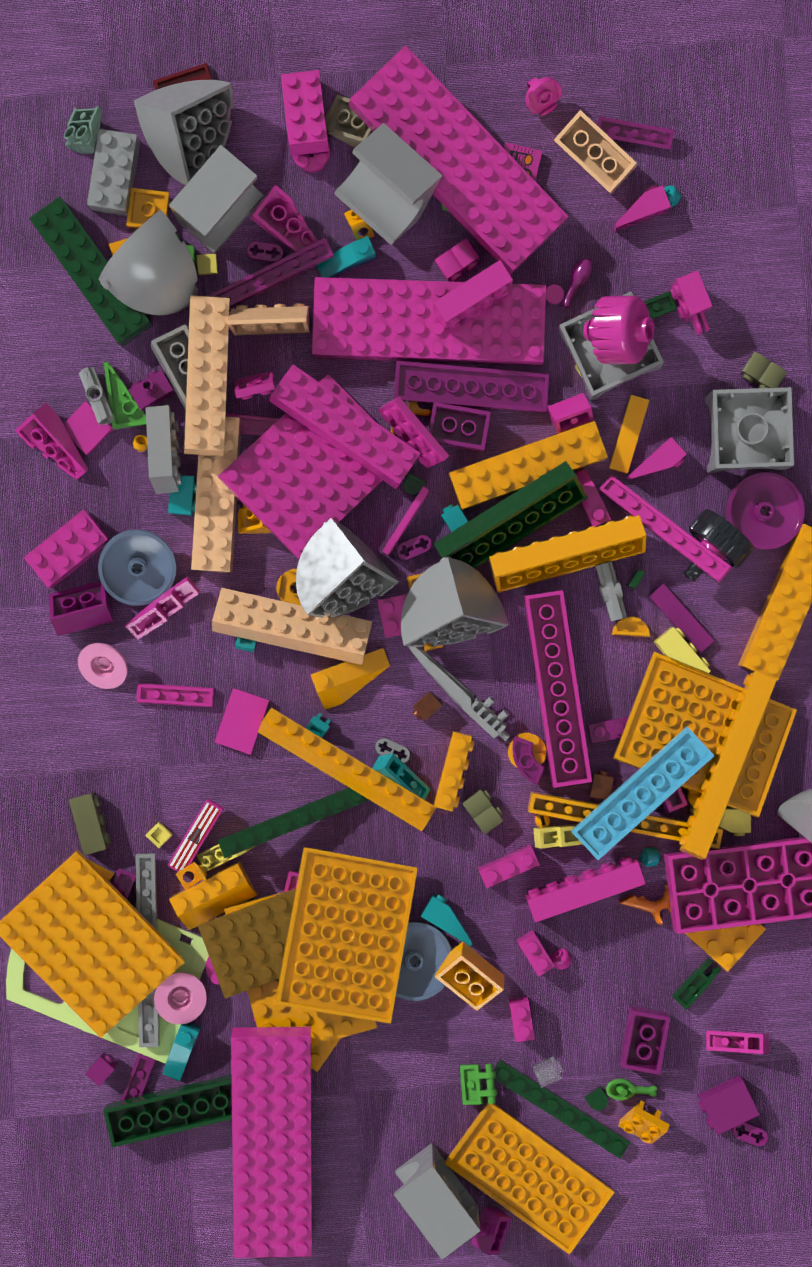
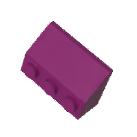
[49,581,113,636]

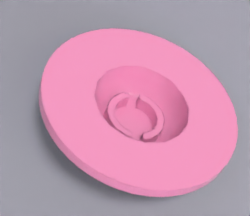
[78,643,128,689]
[154,972,207,1024]

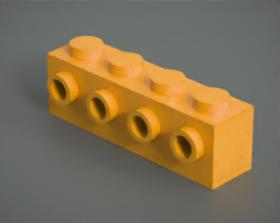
[434,731,475,811]

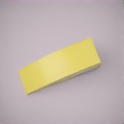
[533,824,582,849]

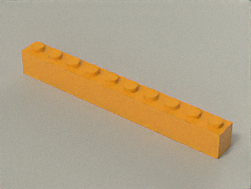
[679,671,776,860]
[258,708,437,831]
[527,791,723,849]

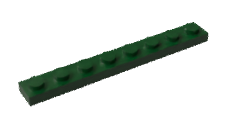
[217,787,368,858]
[493,1059,631,1159]

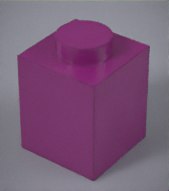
[85,1052,118,1087]

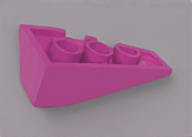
[248,185,318,253]

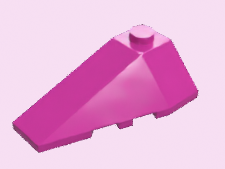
[15,402,88,480]

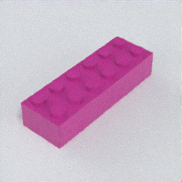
[525,856,646,923]

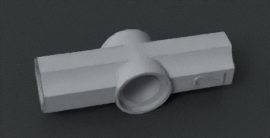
[79,367,115,425]
[595,562,627,621]

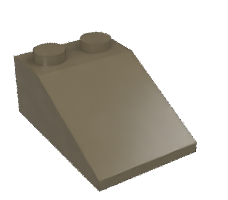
[325,95,373,147]

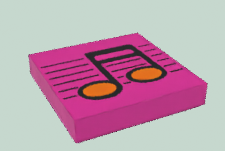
[504,142,542,181]

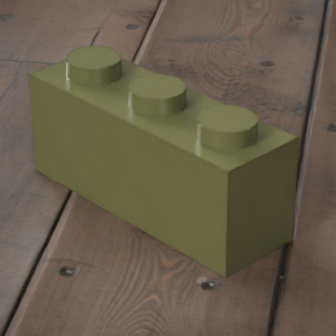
[69,792,111,855]

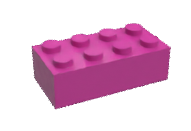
[281,70,329,156]
[433,260,513,330]
[24,509,110,588]

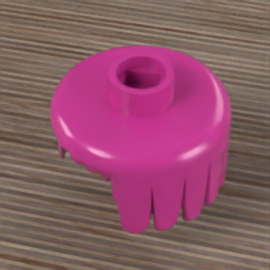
[583,296,654,364]

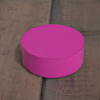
[546,284,564,305]

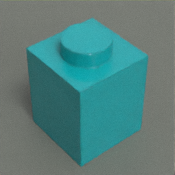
[441,504,468,532]

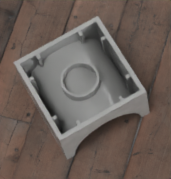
[334,123,442,245]
[169,145,264,254]
[394,1143,480,1259]

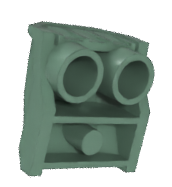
[64,106,102,154]

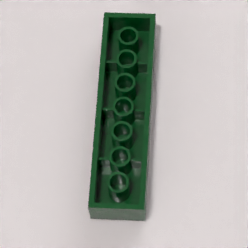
[29,196,153,347]
[433,461,588,568]
[103,1074,232,1148]

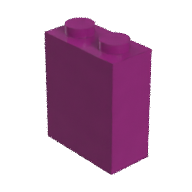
[698,1075,760,1135]

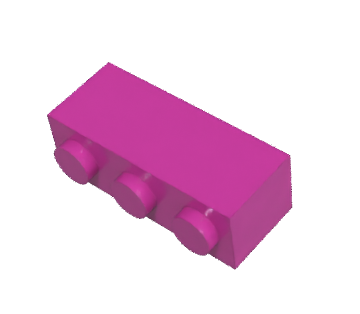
[478,845,540,888]

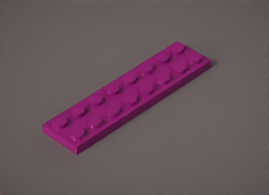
[394,361,549,413]

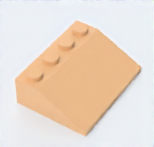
[228,303,310,335]

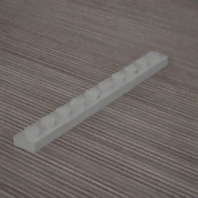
[136,853,160,1047]

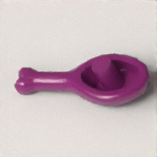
[560,258,592,308]

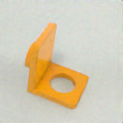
[344,210,374,241]
[176,862,207,890]

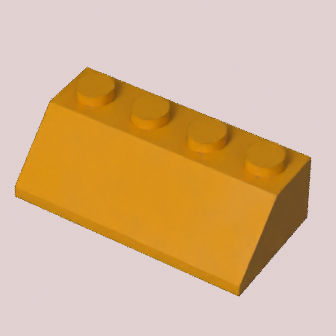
[169,861,257,930]

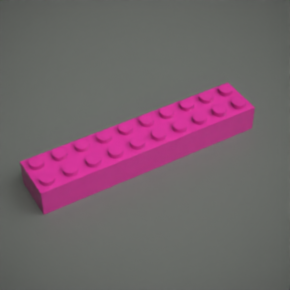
[523,590,592,788]

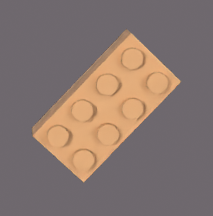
[554,110,638,195]

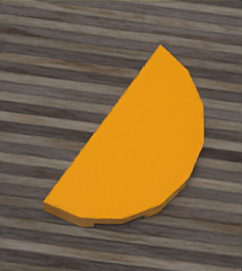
[611,617,650,637]

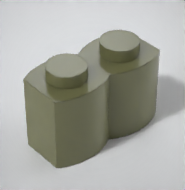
[740,352,787,388]
[462,789,503,834]

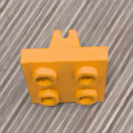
[618,1100,670,1144]

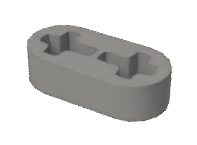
[375,738,410,763]

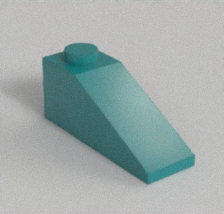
[317,236,376,278]
[372,753,431,800]
[421,894,472,947]
[162,1022,201,1081]

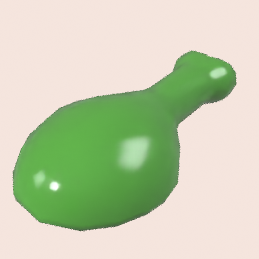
[606,1078,658,1101]

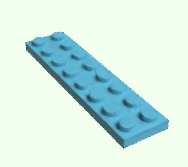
[571,726,714,860]

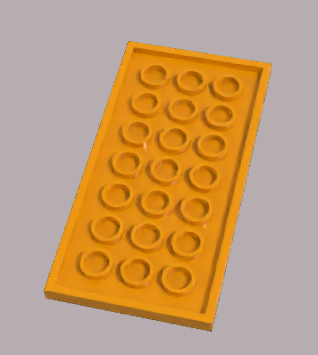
[445,1102,615,1255]

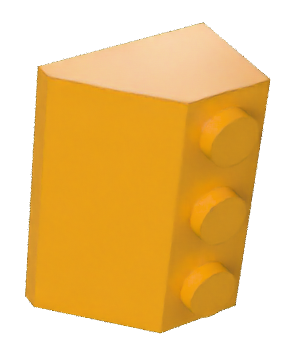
[435,942,504,1011]

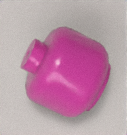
[551,948,572,970]

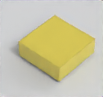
[197,254,218,276]
[145,821,173,848]

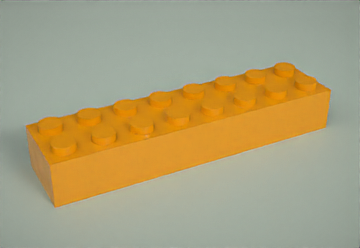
[449,421,608,511]
[489,515,646,593]
[738,524,812,681]

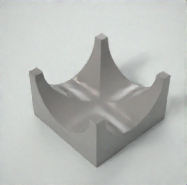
[559,291,664,401]
[705,387,794,473]

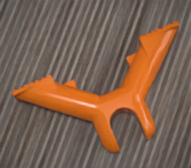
[618,884,671,925]

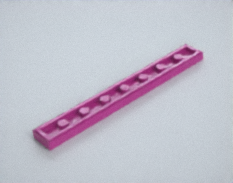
[599,475,732,583]

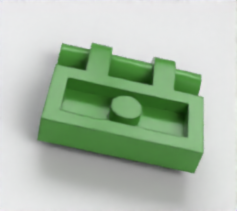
[460,1063,497,1105]

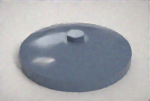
[98,529,176,606]
[396,922,452,1001]

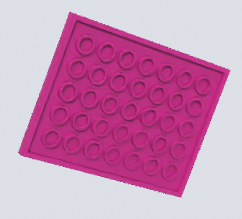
[218,374,383,559]

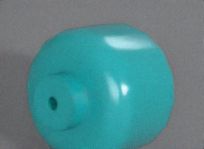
[664,185,681,207]
[639,847,660,867]

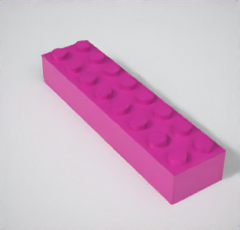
[269,365,421,489]

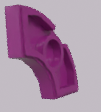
[512,736,545,785]

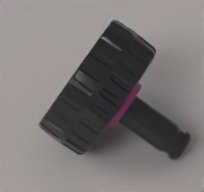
[683,509,754,582]

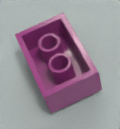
[429,402,491,453]
[619,1006,671,1075]

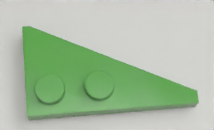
[104,362,146,430]

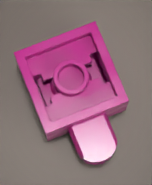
[670,270,712,335]

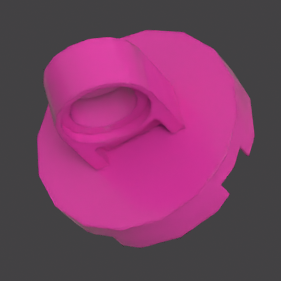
[525,77,562,116]

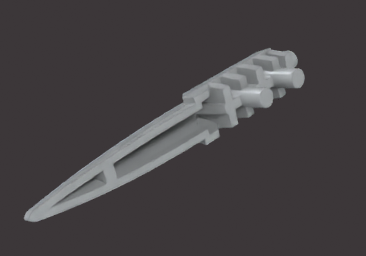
[408,646,510,741]

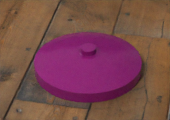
[726,472,805,550]

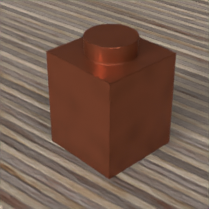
[412,691,442,721]
[589,770,614,800]

